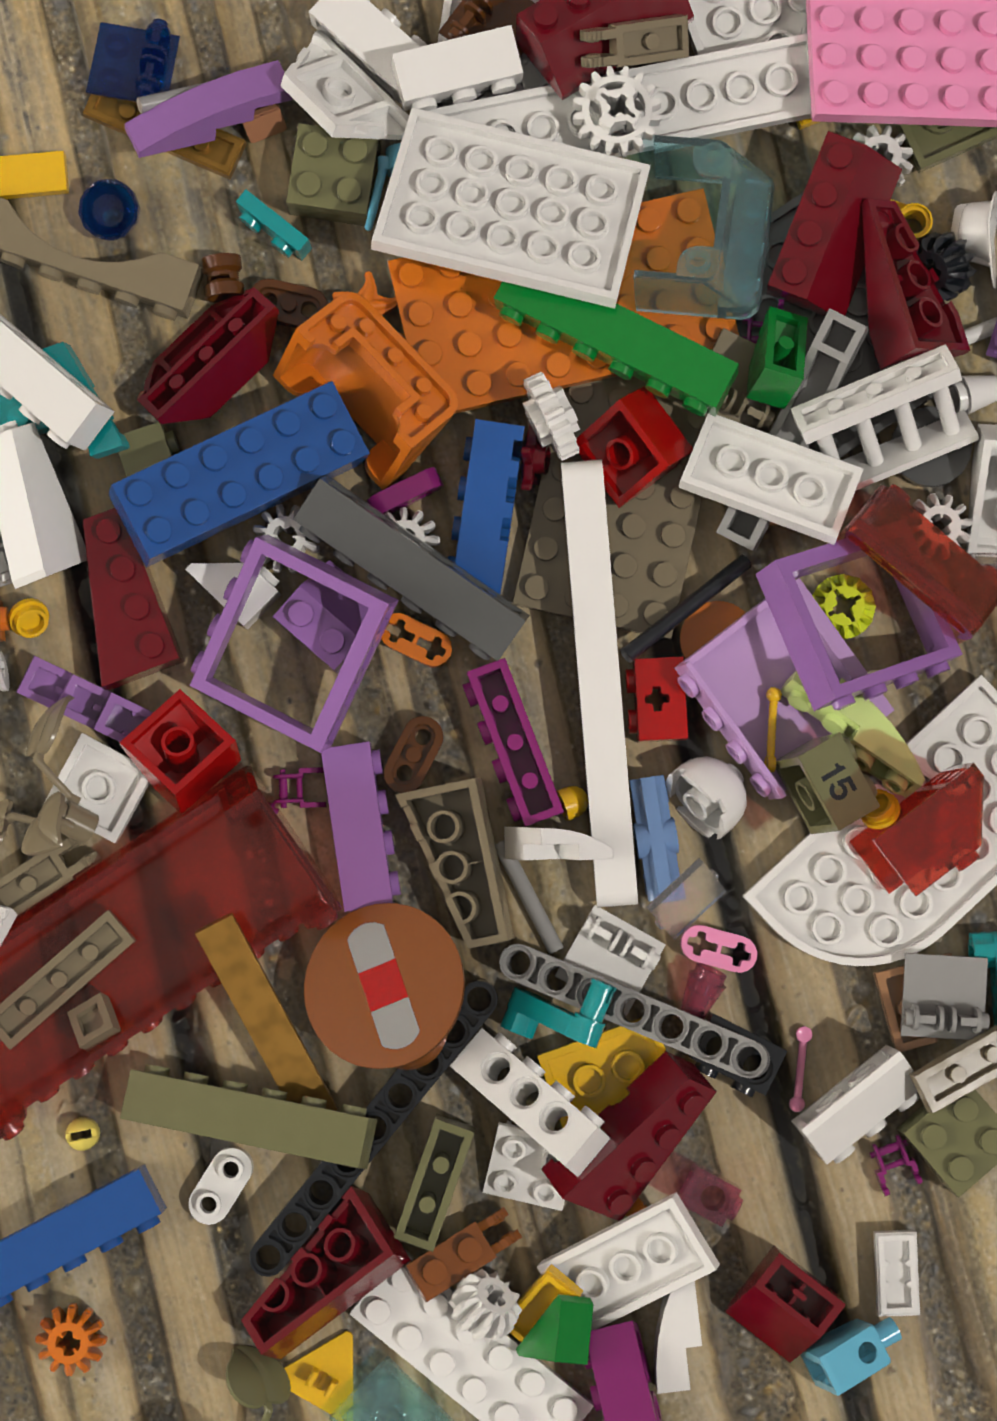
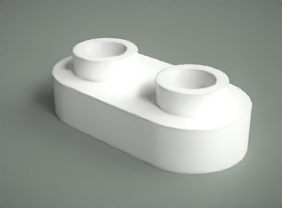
[189,1146,254,1225]

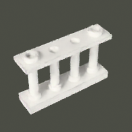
[790,344,980,491]

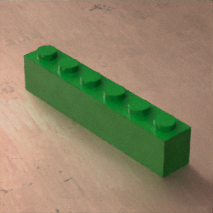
[494,281,739,417]

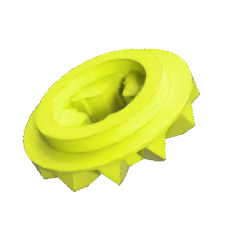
[812,574,876,639]

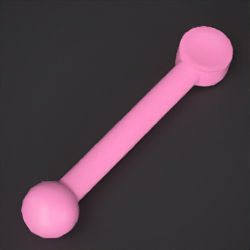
[789,1026,813,1112]

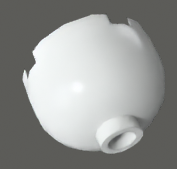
[666,756,747,839]

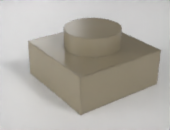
[67,992,121,1051]

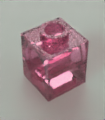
[677,1162,743,1227]

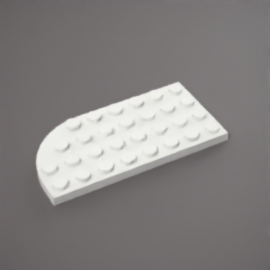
[742,675,997,966]

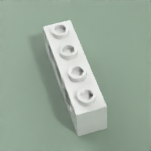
[450,1028,611,1177]

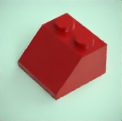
[576,385,693,508]
[119,689,241,815]

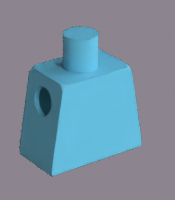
[801,1317,902,1396]

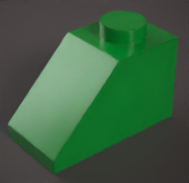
[746,306,808,409]

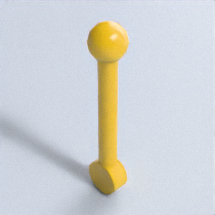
[764,687,782,773]

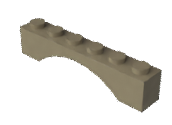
[0,197,204,321]

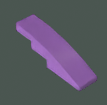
[125,60,292,158]
[16,656,153,742]

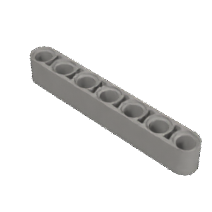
[499,944,770,1078]

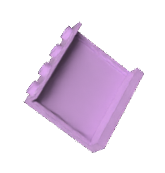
[674,578,894,800]

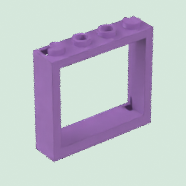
[755,520,963,711]
[190,534,399,753]

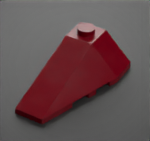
[862,198,971,370]

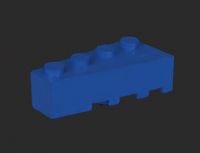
[448,419,525,595]

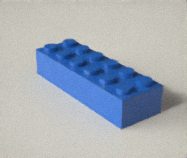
[108,381,370,568]

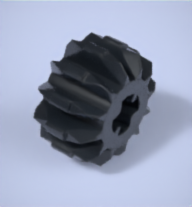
[916,232,977,301]

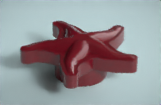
[521,424,551,491]

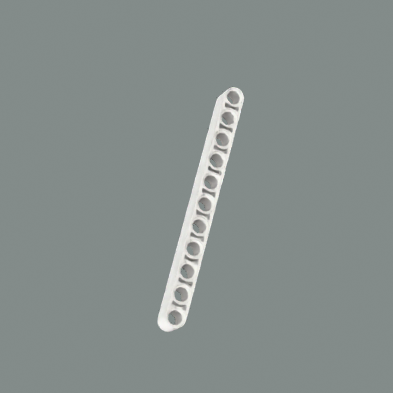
[561,459,638,908]

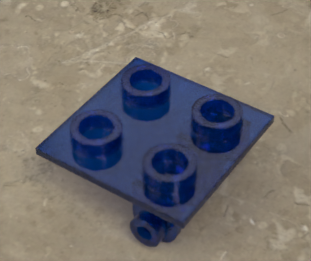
[86,19,180,102]

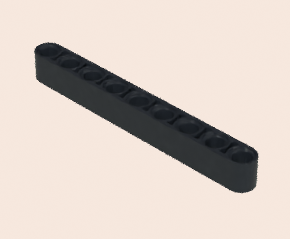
[249,979,498,1277]

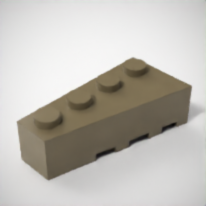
[395,778,514,949]

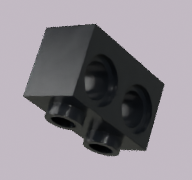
[688,1012,787,1098]

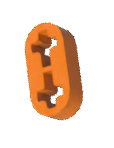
[381,613,453,668]

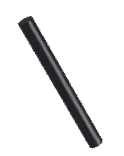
[620,554,752,663]

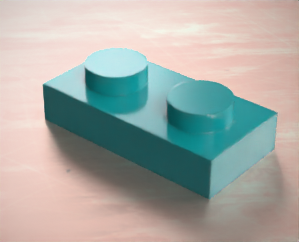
[236,189,312,261]

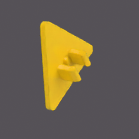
[284,1330,354,1421]

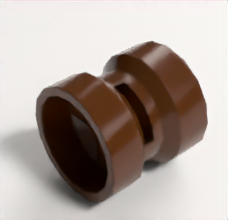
[201,253,245,303]

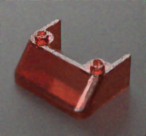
[836,484,997,644]
[848,762,984,896]

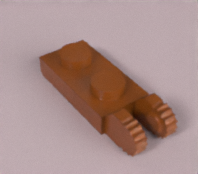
[404,1207,522,1302]

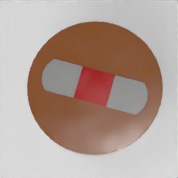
[304,903,465,1070]

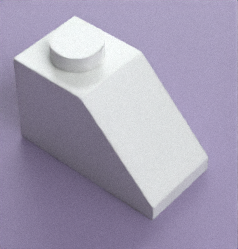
[185,563,281,630]

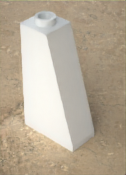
[0,420,87,589]

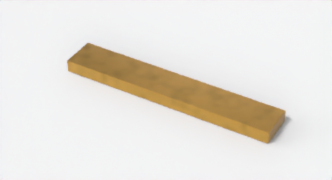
[195,912,339,1111]

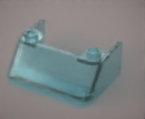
[633,135,775,320]

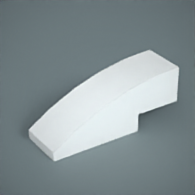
[653,1281,702,1394]

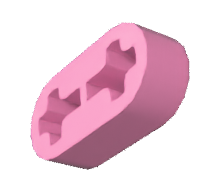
[680,925,757,973]

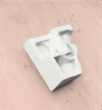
[504,826,613,860]

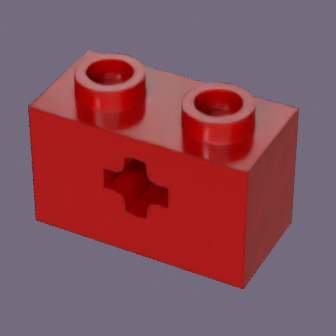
[625,656,688,743]

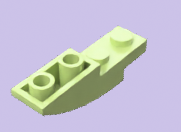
[780,671,925,798]

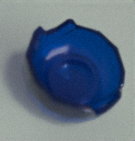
[78,178,141,241]

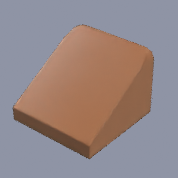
[242,104,287,143]

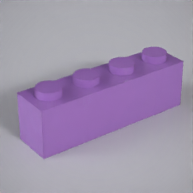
[321,741,401,912]

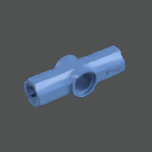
[629,775,683,902]

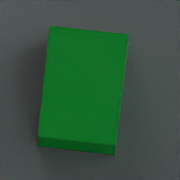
[516,1294,594,1365]

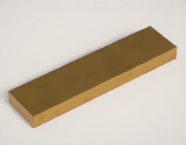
[83,77,246,180]

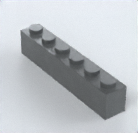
[293,475,530,661]

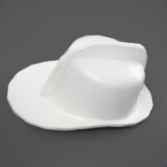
[951,191,997,289]

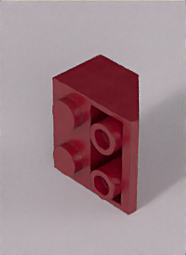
[724,1245,846,1363]

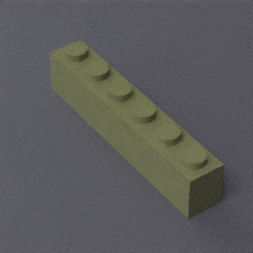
[120,1064,377,1169]

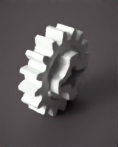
[573,66,661,158]
[523,372,580,461]

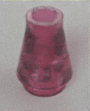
[677,963,727,1020]

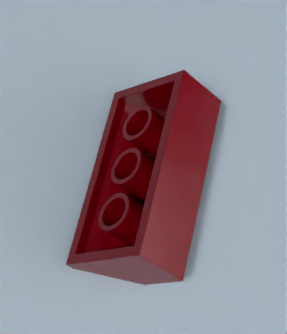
[516,0,694,100]
[766,131,902,316]

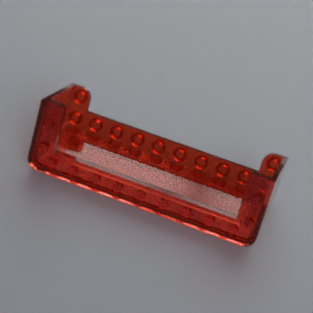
[0,766,342,1141]

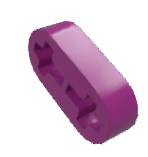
[367,467,444,515]

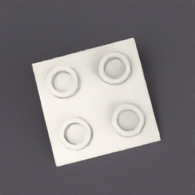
[555,904,666,1016]
[482,1120,565,1211]

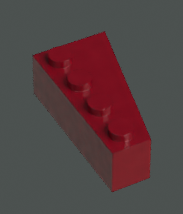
[83,508,185,690]
[541,1051,717,1221]
[241,1186,411,1360]

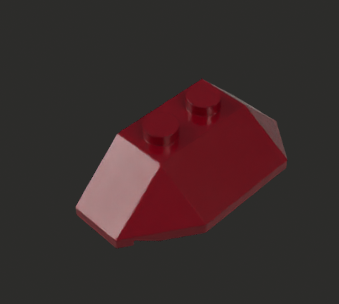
[137,287,279,424]

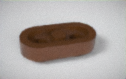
[253,279,328,328]
[384,716,444,793]

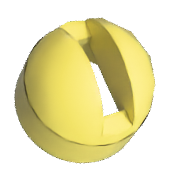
[65,1117,100,1151]

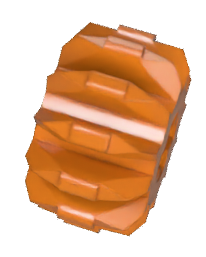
[35,1303,108,1376]

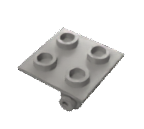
[900,953,990,1040]

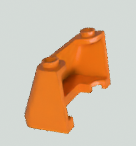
[273,293,459,490]

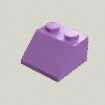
[272,560,368,674]

